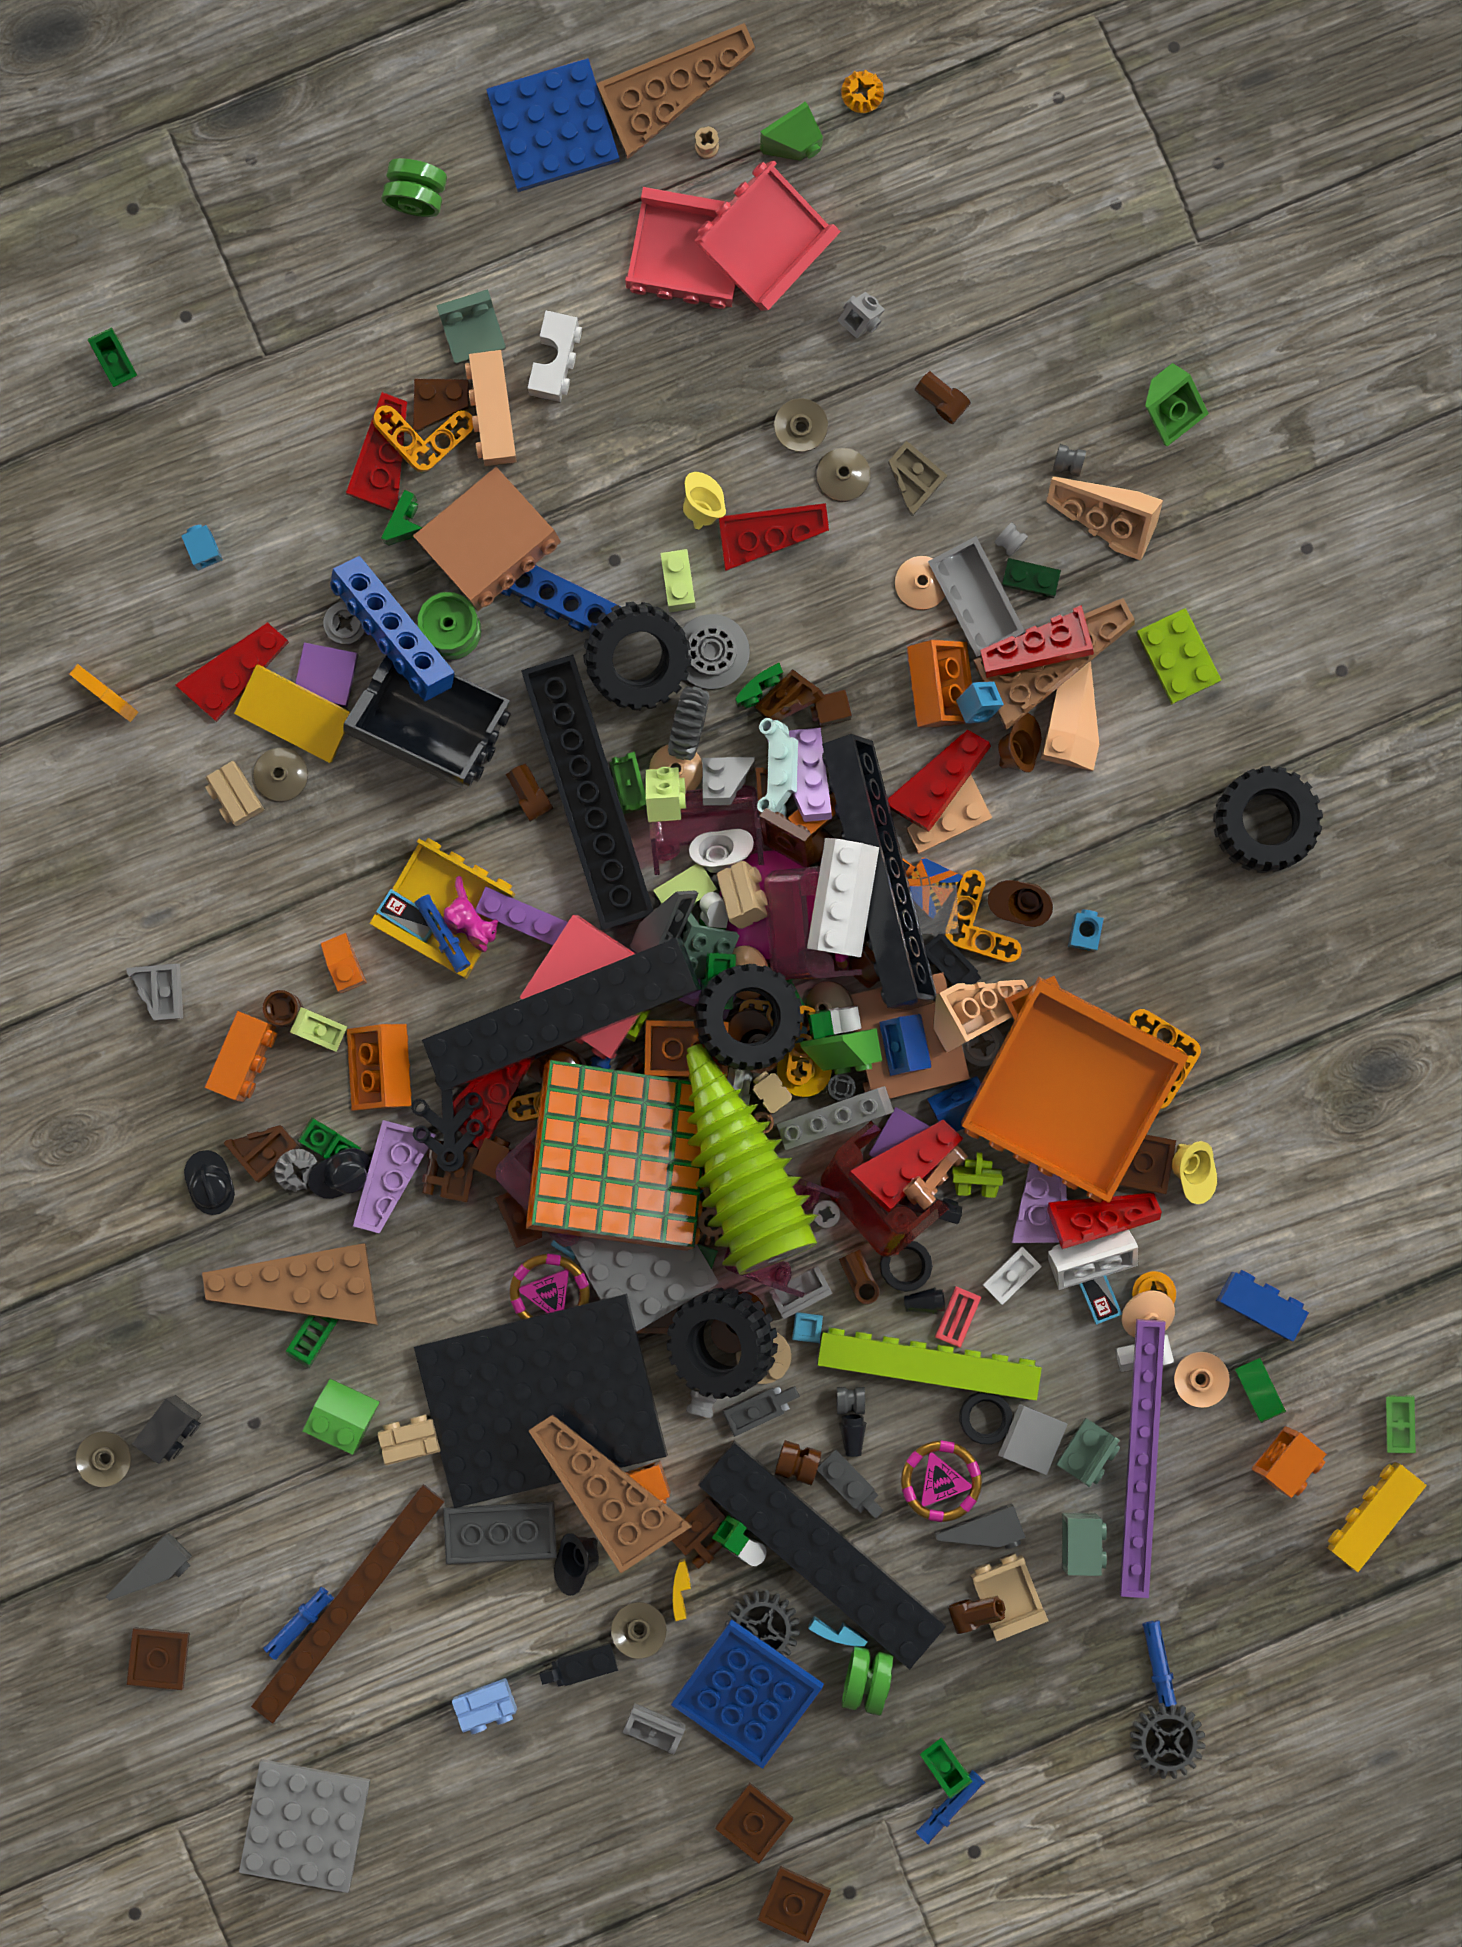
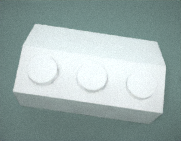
[1048,1229,1138,1290]

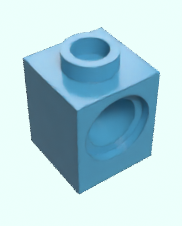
[181,525,223,570]
[956,681,1004,724]
[1068,909,1104,952]

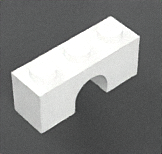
[528,311,582,402]

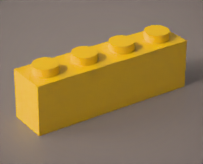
[1327,1462,1427,1572]

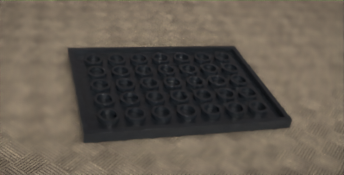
[414,1293,668,1508]

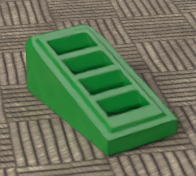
[286,1316,339,1368]

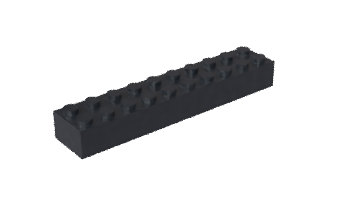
[521,654,654,933]
[822,734,937,1011]
[422,938,702,1092]
[698,1440,946,1670]

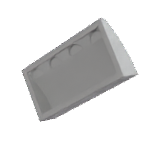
[928,536,1026,658]

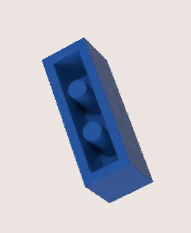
[1216,1270,1309,1342]

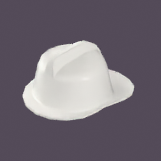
[689,829,754,873]

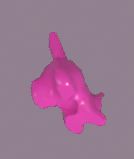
[443,876,498,952]

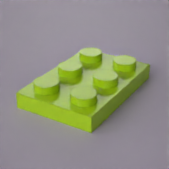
[1136,608,1221,705]

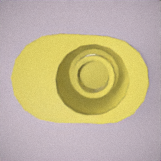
[683,472,726,530]
[1172,1141,1217,1204]

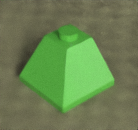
[760,102,823,161]
[1145,363,1209,447]

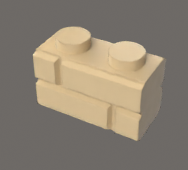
[205,761,265,826]
[717,861,768,929]
[753,1071,792,1114]
[378,1415,440,1465]

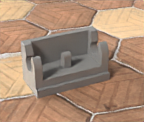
[769,1266,833,1319]
[622,1703,685,1755]

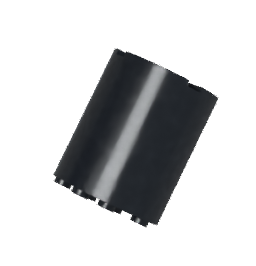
[343,654,511,790]

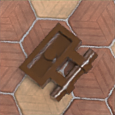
[422,1140,479,1202]
[671,1496,726,1569]

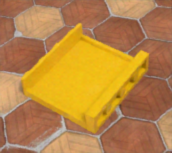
[369,838,515,979]

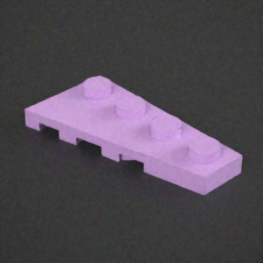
[767,728,832,822]
[353,1120,436,1233]
[1011,1162,1067,1243]

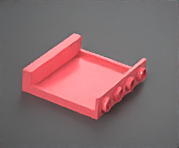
[694,161,841,311]
[625,187,736,309]
[520,915,640,1060]

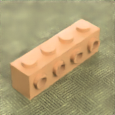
[465,350,517,466]

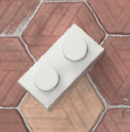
[982,1246,1042,1305]

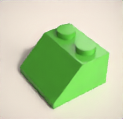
[800,1028,882,1074]
[303,1378,380,1455]

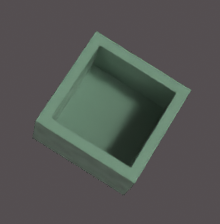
[1062,1513,1107,1576]

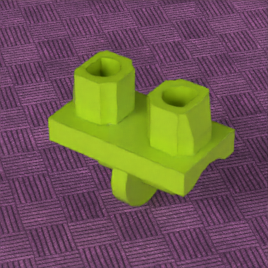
[952,1152,1003,1198]

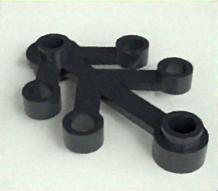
[411,1076,485,1172]

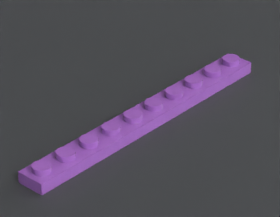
[476,887,736,1020]
[1120,1319,1166,1598]

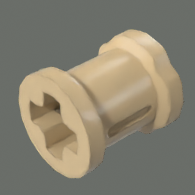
[695,126,719,159]

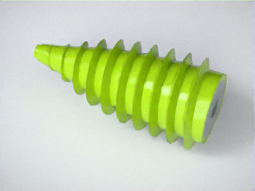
[686,1044,818,1275]

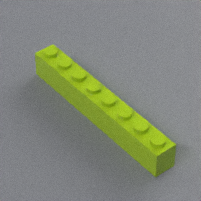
[817,1327,1042,1401]

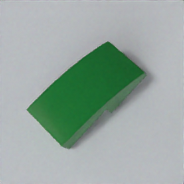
[735,663,784,709]
[298,1117,361,1159]
[1235,1358,1286,1423]

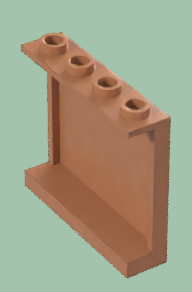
[413,467,561,611]
[850,972,970,1099]

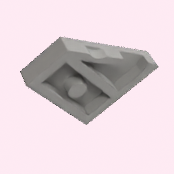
[702,757,755,805]
[126,964,183,1021]

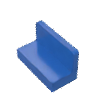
[879,1014,932,1076]
[927,1076,981,1132]

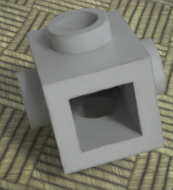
[837,292,885,338]

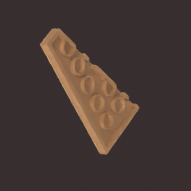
[597,23,755,159]
[973,598,1135,730]
[202,1243,378,1326]
[529,1415,692,1573]

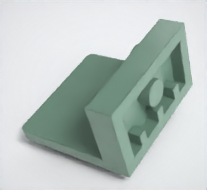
[436,289,506,364]
[680,913,739,978]
[1056,1418,1120,1487]

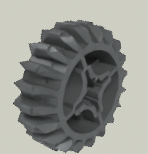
[668,686,710,760]
[725,1590,800,1656]
[1130,1703,1206,1779]

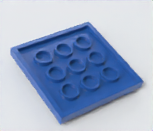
[486,58,620,192]
[671,1619,824,1769]

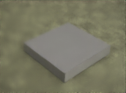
[999,1404,1068,1475]

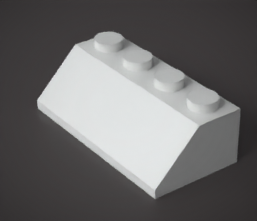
[807,838,879,957]

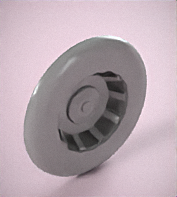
[682,614,750,689]

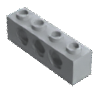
[777,1086,894,1150]

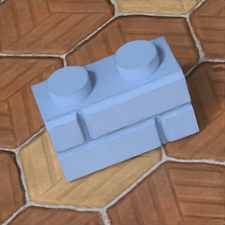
[452,1678,517,1734]

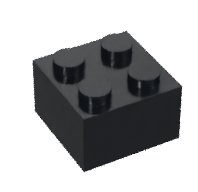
[132,1395,202,1464]

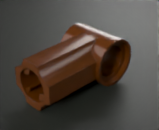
[915,371,971,424]
[505,763,554,822]
[838,1250,879,1305]
[948,1595,1006,1634]

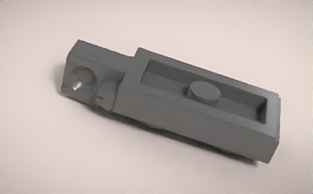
[723,1386,800,1437]
[817,1449,883,1519]

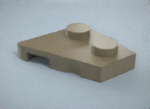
[888,441,947,516]

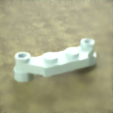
[757,718,798,816]

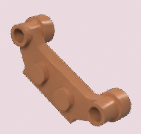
[903,1146,968,1210]

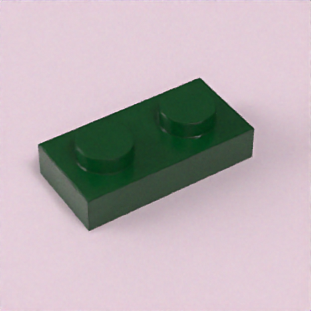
[1002,558,1061,598]

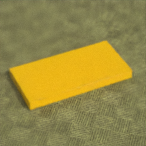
[234,665,350,763]

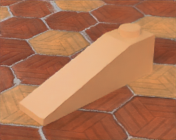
[1047,477,1163,560]
[1040,661,1099,771]
[933,980,1028,1053]

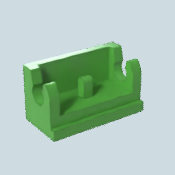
[609,752,647,814]
[1386,1395,1416,1453]

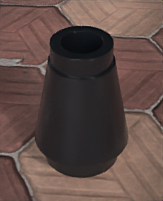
[904,1287,945,1315]
[839,1414,867,1457]

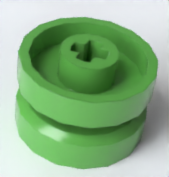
[381,158,447,217]
[418,592,481,660]
[842,1646,893,1716]

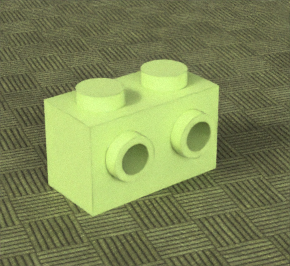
[646,767,686,822]

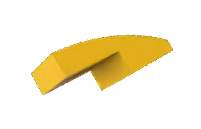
[672,1558,691,1621]

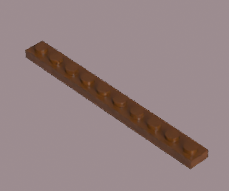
[251,1484,445,1724]

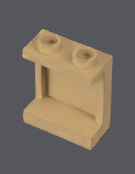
[970,1553,1048,1641]

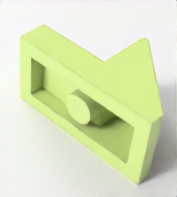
[290,1007,347,1052]

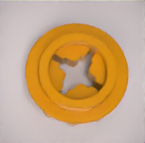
[841,69,884,113]
[1132,1271,1176,1304]

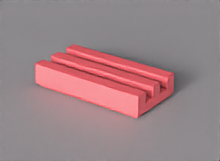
[935,1286,981,1348]

